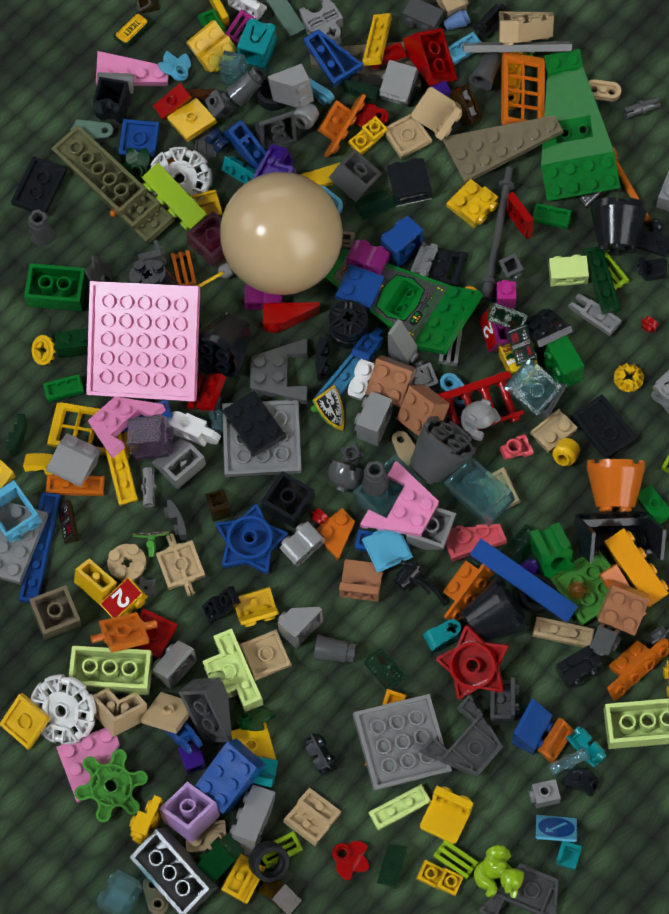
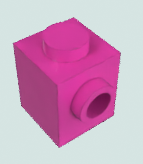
[496,280,516,308]

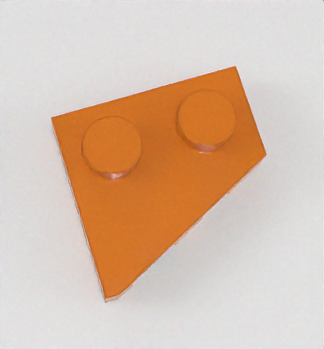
[316,508,355,561]

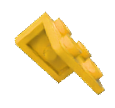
[235,587,279,627]
[420,786,474,844]

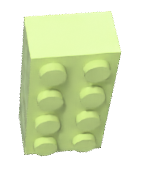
[69,646,153,695]
[604,698,669,749]

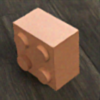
[365,355,417,407]
[396,385,450,436]
[597,580,650,636]

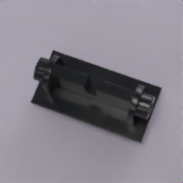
[472,3,505,38]
[304,733,338,776]

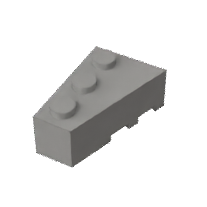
[229,785,275,858]

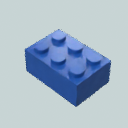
[194,739,267,814]

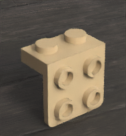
[411,87,462,140]

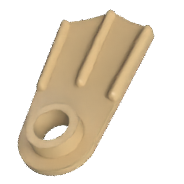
[392,431,415,472]

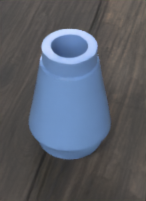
[443,10,471,31]

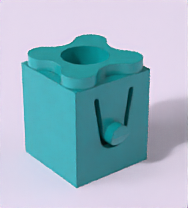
[237,18,277,69]

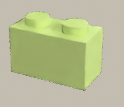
[548,255,589,287]

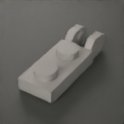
[568,294,622,336]

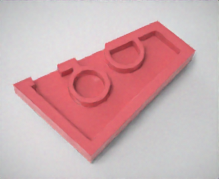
[445,524,507,562]

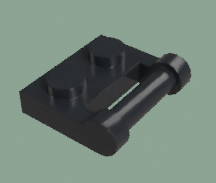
[428,247,469,287]

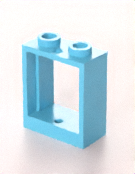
[0,480,42,543]

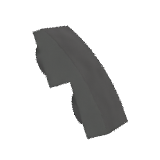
[164,500,188,541]

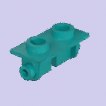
[222,156,257,184]
[566,726,607,767]

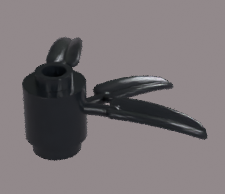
[393,560,446,606]

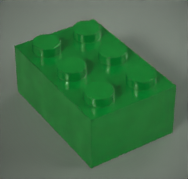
[24,263,88,311]

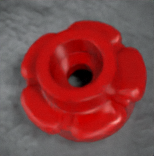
[641,316,659,333]
[311,508,329,525]

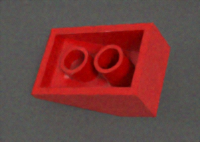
[403,28,458,86]

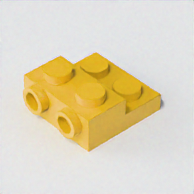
[186,20,237,72]
[446,179,499,228]
[129,795,164,844]

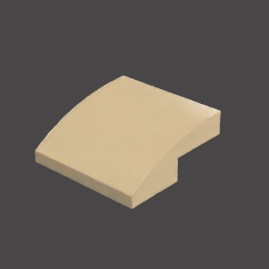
[283,788,341,846]

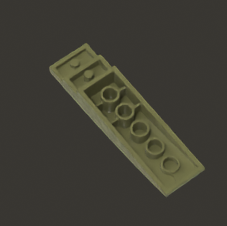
[51,125,175,244]

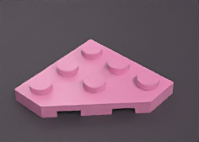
[56,728,120,803]

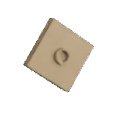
[384,114,432,159]
[240,629,292,681]
[141,692,190,734]

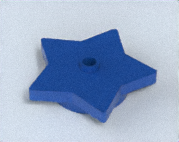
[216,504,288,575]

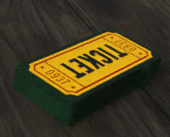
[113,12,151,48]

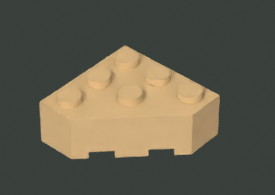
[499,11,554,46]

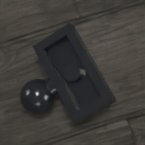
[636,218,669,257]

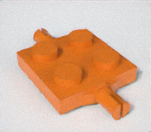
[90,612,157,653]

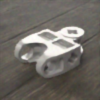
[299,0,343,46]

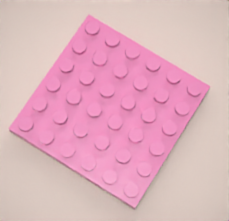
[87,281,200,401]

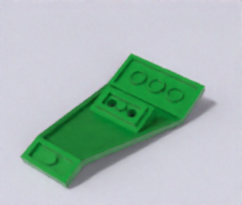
[541,49,620,201]

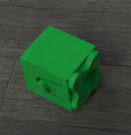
[530,522,575,578]

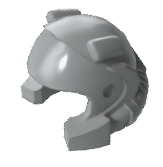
[461,399,501,441]

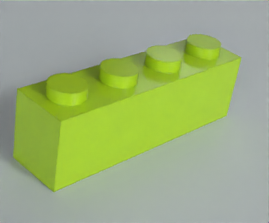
[142,163,210,233]

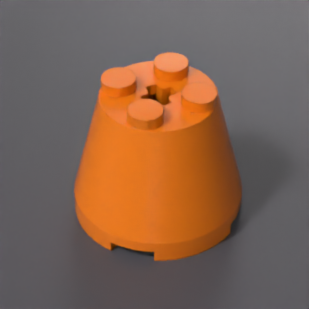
[587,459,645,512]

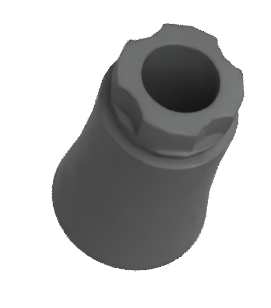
[469,52,502,91]
[227,66,266,106]
[28,210,55,246]
[362,461,389,496]
[313,633,356,663]

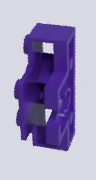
[252,144,296,179]

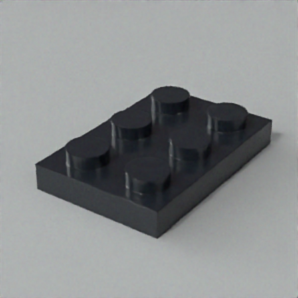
[11,156,67,214]
[517,308,573,347]
[222,390,286,457]
[571,394,637,459]

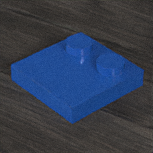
[119,119,160,159]
[335,264,384,311]

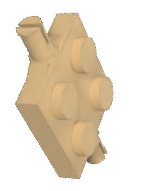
[156,534,205,596]

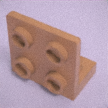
[339,559,383,602]

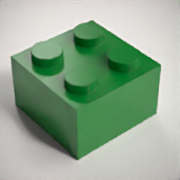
[543,335,585,388]

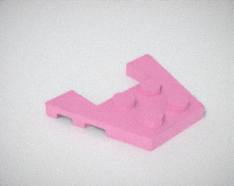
[88,397,166,458]
[360,461,439,537]

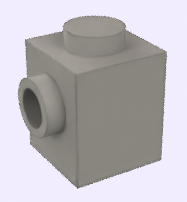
[529,779,561,808]

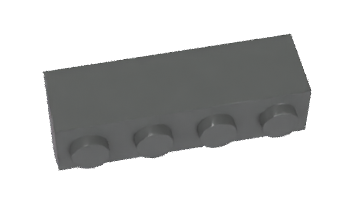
[130,827,219,914]

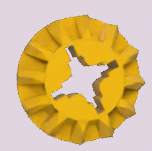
[31,335,56,365]
[614,363,644,392]

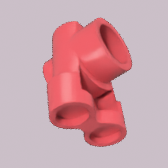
[500,434,533,460]

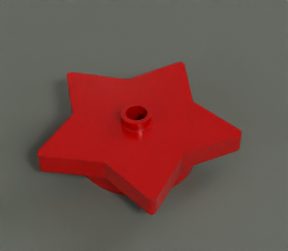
[436,625,509,700]

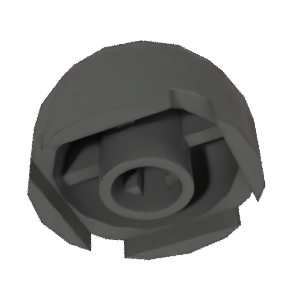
[328,460,364,493]

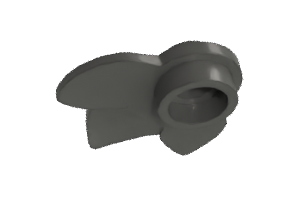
[84,255,112,282]

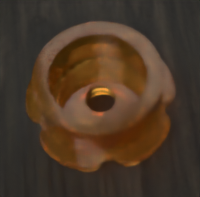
[568,581,587,599]

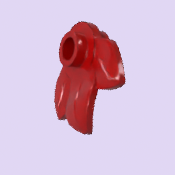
[354,103,389,127]
[332,841,369,881]

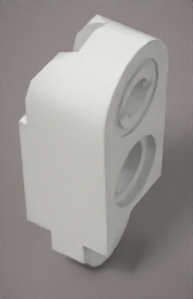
[163,411,221,447]

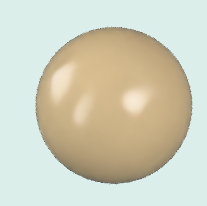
[220,172,343,295]

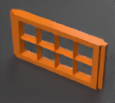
[501,52,545,125]

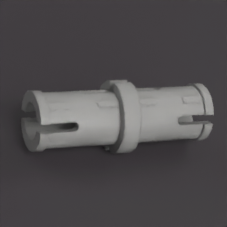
[141,467,156,508]

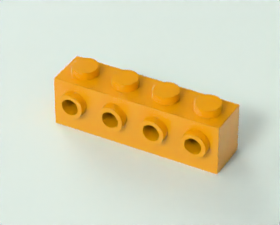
[603,528,669,608]

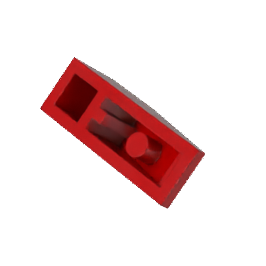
[263,302,320,333]

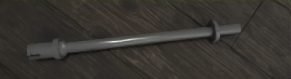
[481,166,514,302]

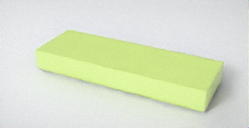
[368,784,431,831]

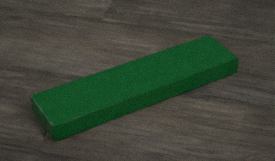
[583,246,620,315]

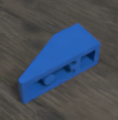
[222,120,267,170]

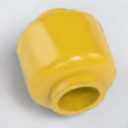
[552,438,580,466]

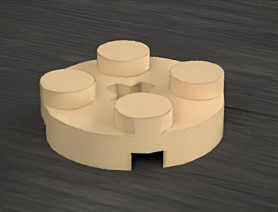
[107,544,147,582]

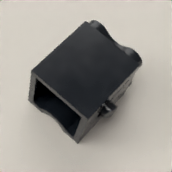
[93,77,131,124]

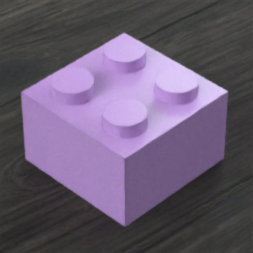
[159,782,220,843]

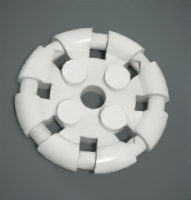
[150,147,213,208]
[30,674,97,744]

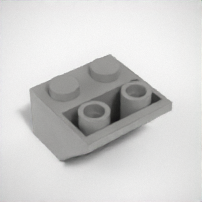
[152,438,206,490]

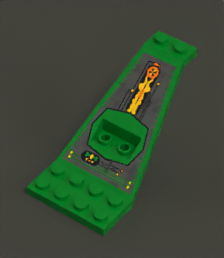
[321,248,483,355]

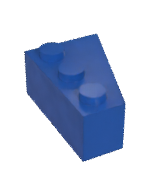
[303,29,364,89]

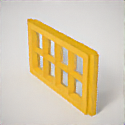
[47,402,135,459]

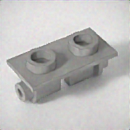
[410,241,438,277]

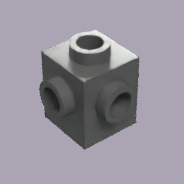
[205,89,237,120]

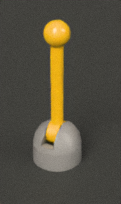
[192,262,234,287]

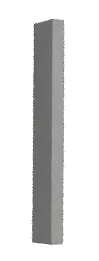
[462,41,572,53]

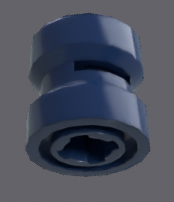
[205,128,230,154]

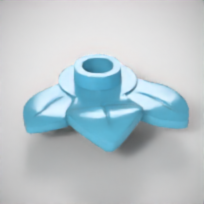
[158,51,191,81]

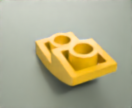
[348,116,388,155]
[23,453,53,475]
[416,860,463,896]

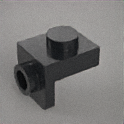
[637,257,667,281]
[563,766,599,797]

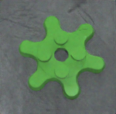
[74,749,148,822]

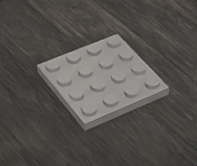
[222,400,302,477]
[0,502,49,585]
[352,694,452,791]

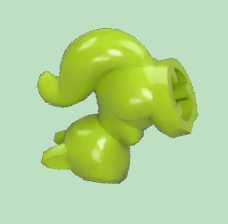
[474,845,524,899]

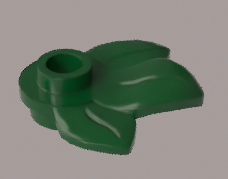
[121,148,150,181]
[236,706,276,731]

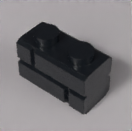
[555,644,603,688]

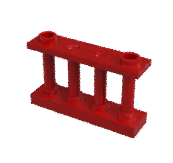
[438,370,524,434]

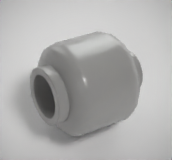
[294,103,319,129]

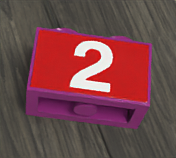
[479,308,512,353]

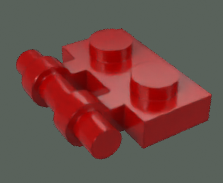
[187,373,226,411]

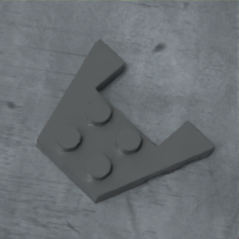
[250,339,308,404]
[419,695,503,778]
[479,863,558,914]

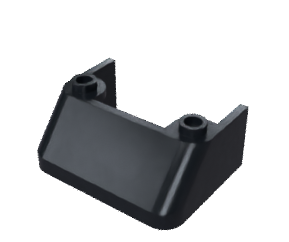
[574,511,667,563]

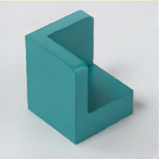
[253,756,278,787]
[555,841,582,871]

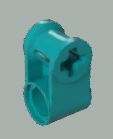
[423,619,462,653]

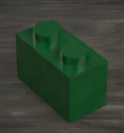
[55,328,88,358]
[196,833,244,882]

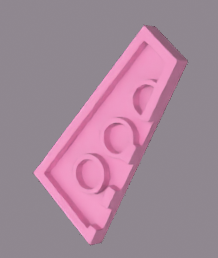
[96,51,169,86]

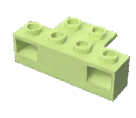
[203,628,263,712]

